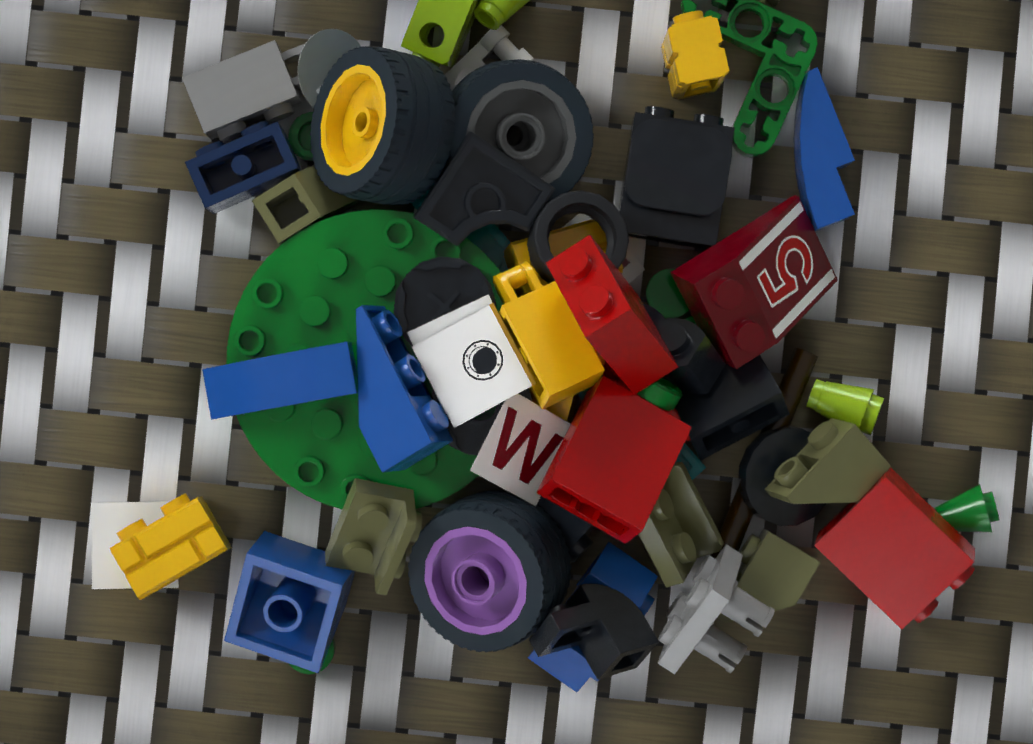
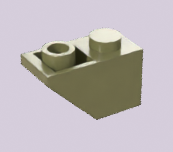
[252,165,361,245]
[764,418,891,504]
[717,529,821,623]

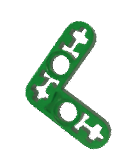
[681,0,818,158]

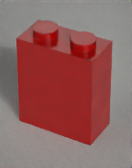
[546,234,678,395]
[536,376,692,544]
[814,467,975,629]

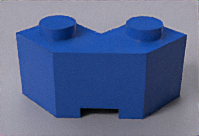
[528,542,658,692]

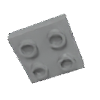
[658,544,775,674]

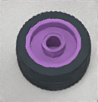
[408,490,572,652]

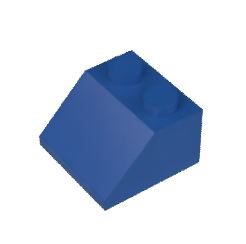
[224,531,355,673]

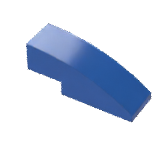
[793,67,855,232]
[202,341,358,420]

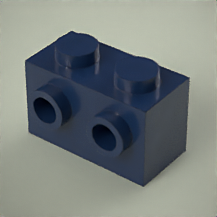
[185,121,302,214]

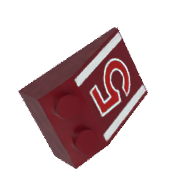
[670,195,838,369]

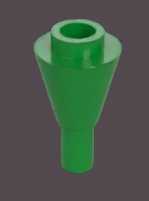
[935,484,1000,532]

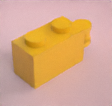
[493,261,605,410]

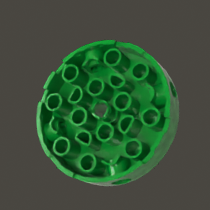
[226,209,503,509]

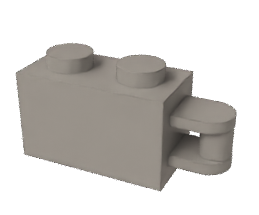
[182,40,306,142]

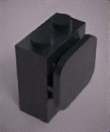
[618,106,735,250]

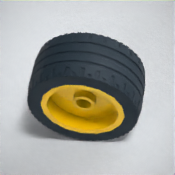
[310,46,455,205]

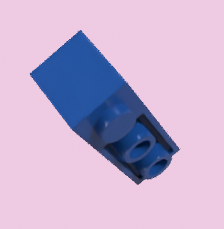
[356,305,453,473]

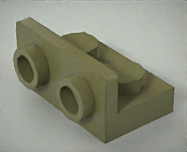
[639,462,724,588]
[325,478,422,595]

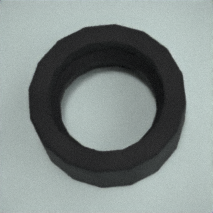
[527,190,629,283]

